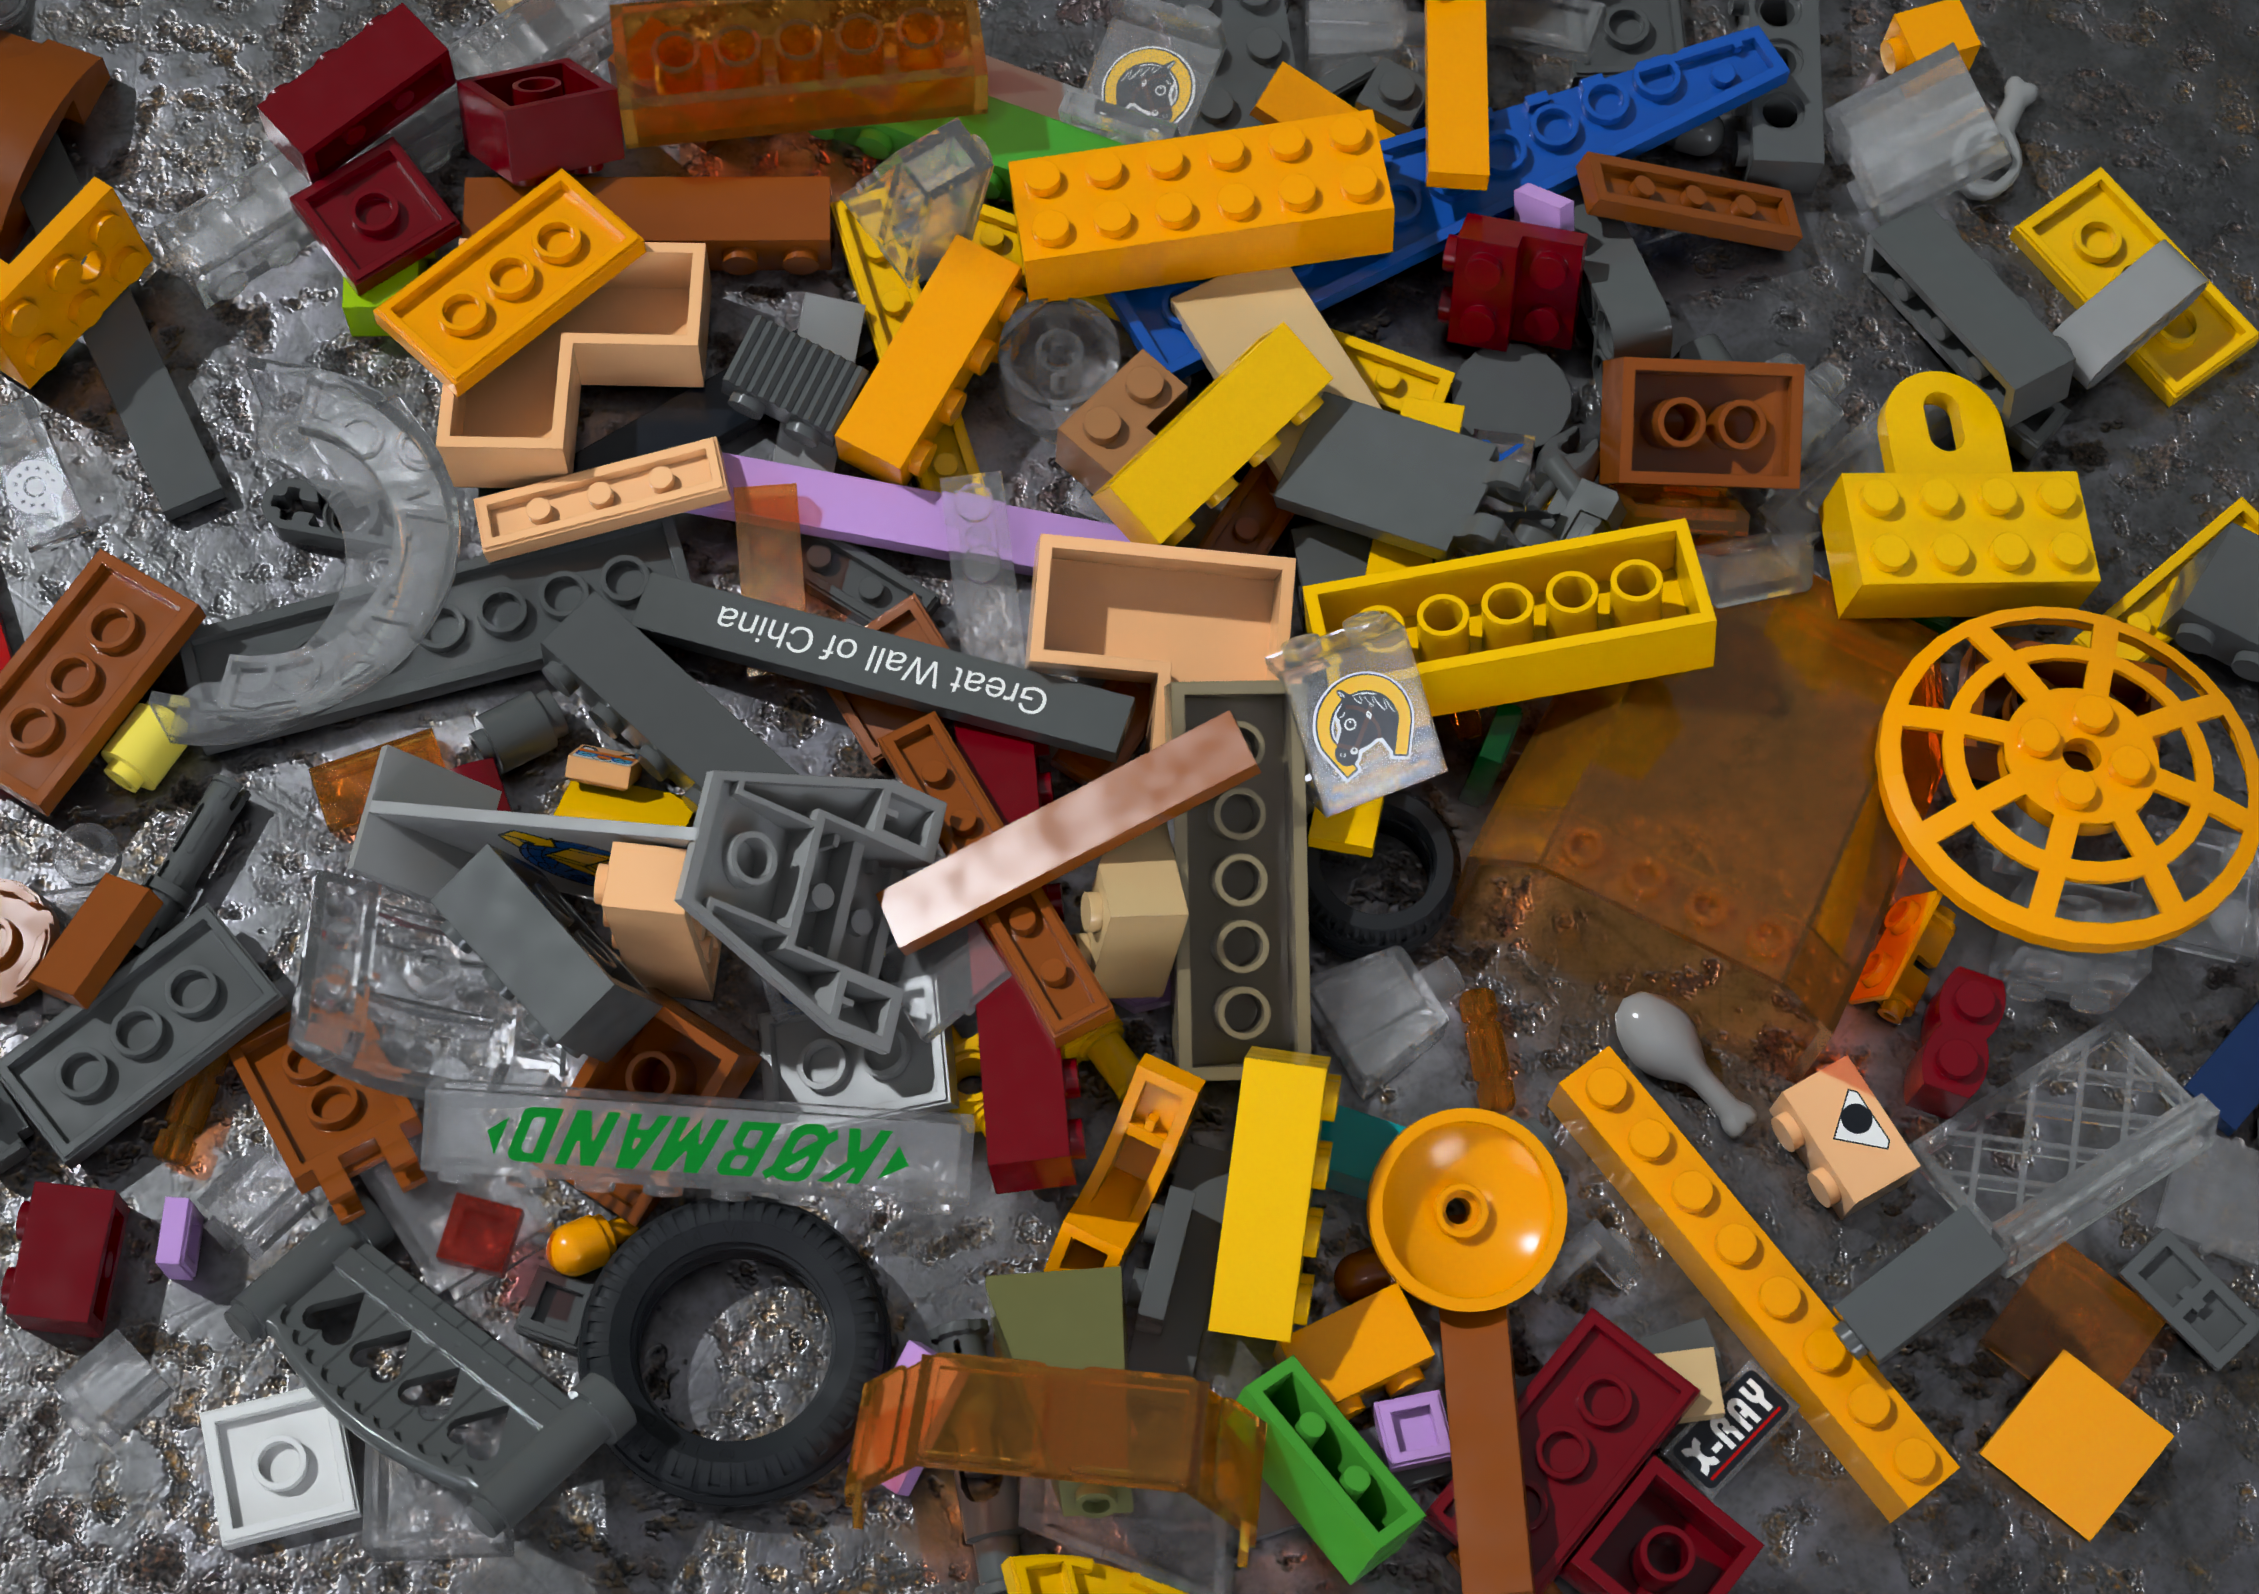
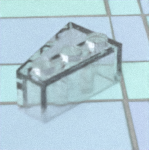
[839,117,994,289]
[1018,1455,1238,1594]

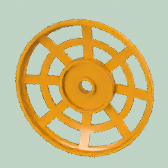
[1875,606,2259,954]

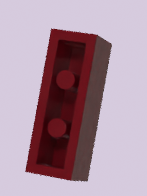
[257,2,457,184]

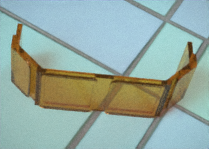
[844,1352,1267,1568]

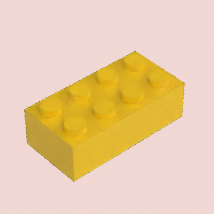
[1208,1046,1342,1343]

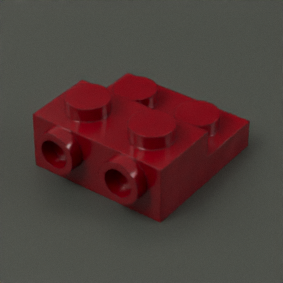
[1438,213,1588,352]

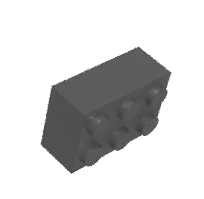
[430,843,663,1063]

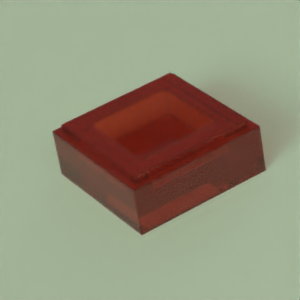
[436,1192,525,1279]

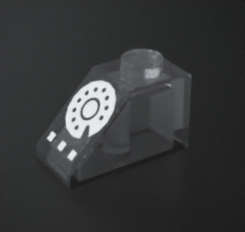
[0,394,90,553]

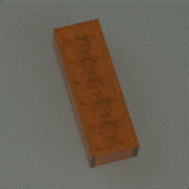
[609,0,988,149]

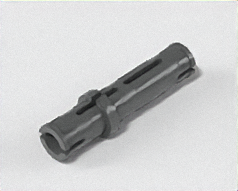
[129,774,251,955]

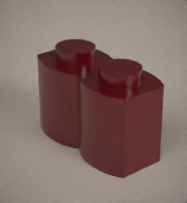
[1903,966,2006,1121]

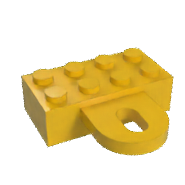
[1818,371,2101,619]

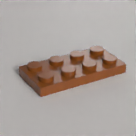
[0,548,206,817]

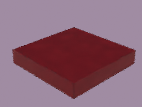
[289,136,463,296]

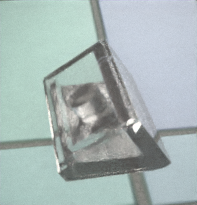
[1695,531,1814,609]

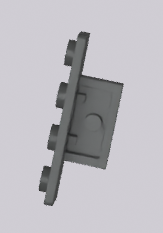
[1126,1142,1232,1412]

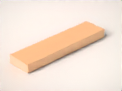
[473,436,732,563]

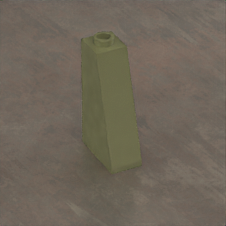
[985,1266,1134,1518]

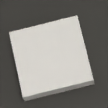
[199,1387,364,1550]

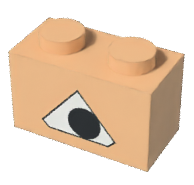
[1769,1055,1921,1220]

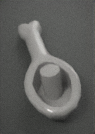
[1952,76,2039,201]
[1615,991,1758,1139]

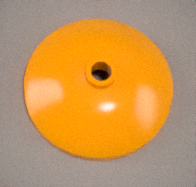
[1366,1108,1567,1312]

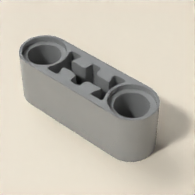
[2052,239,2209,390]

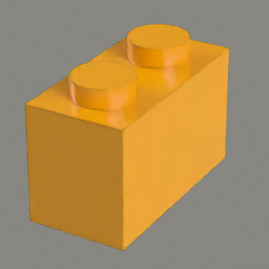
[1273,1283,1435,1420]

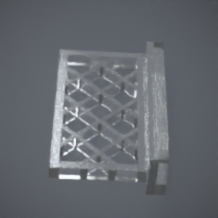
[1908,1016,2220,1279]

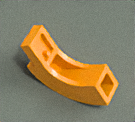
[1043,1053,1206,1272]

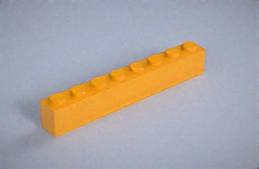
[1547,1046,1960,1523]

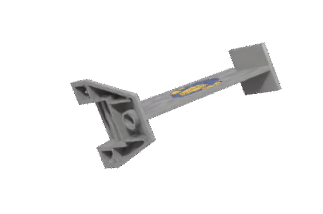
[346,744,947,1055]

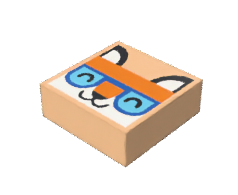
[565,744,643,791]

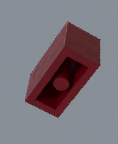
[1,1181,130,1338]

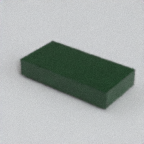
[1458,703,1523,808]

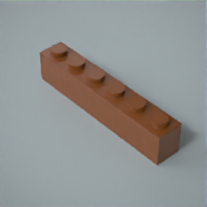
[462,176,832,275]

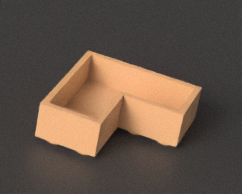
[435,238,712,488]
[1025,533,1296,753]

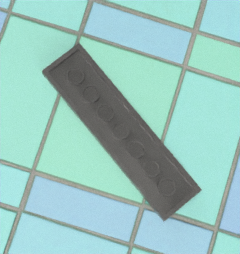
[180,515,692,756]

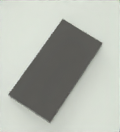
[0,902,289,1170]

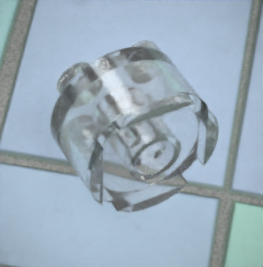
[997,297,1121,444]

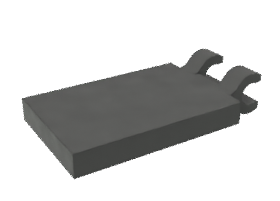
[1273,391,1533,561]

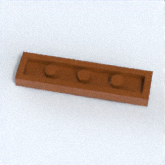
[1575,151,1803,252]

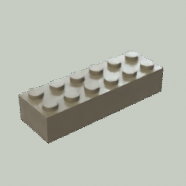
[1164,680,1311,1081]

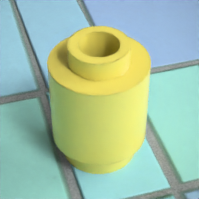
[101,694,195,793]

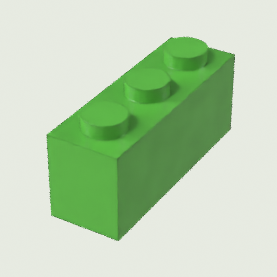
[1219,1355,1426,1585]

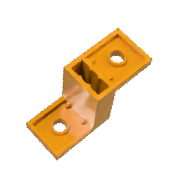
[0,176,154,389]

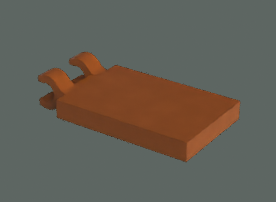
[227,983,428,1226]

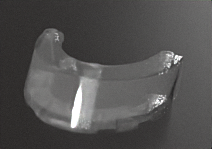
[148,356,461,746]

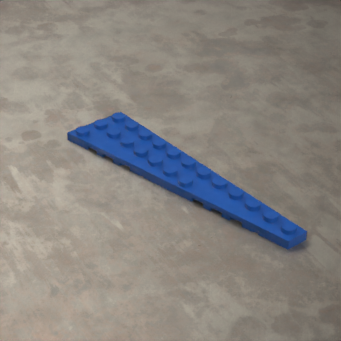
[1104,25,1790,380]

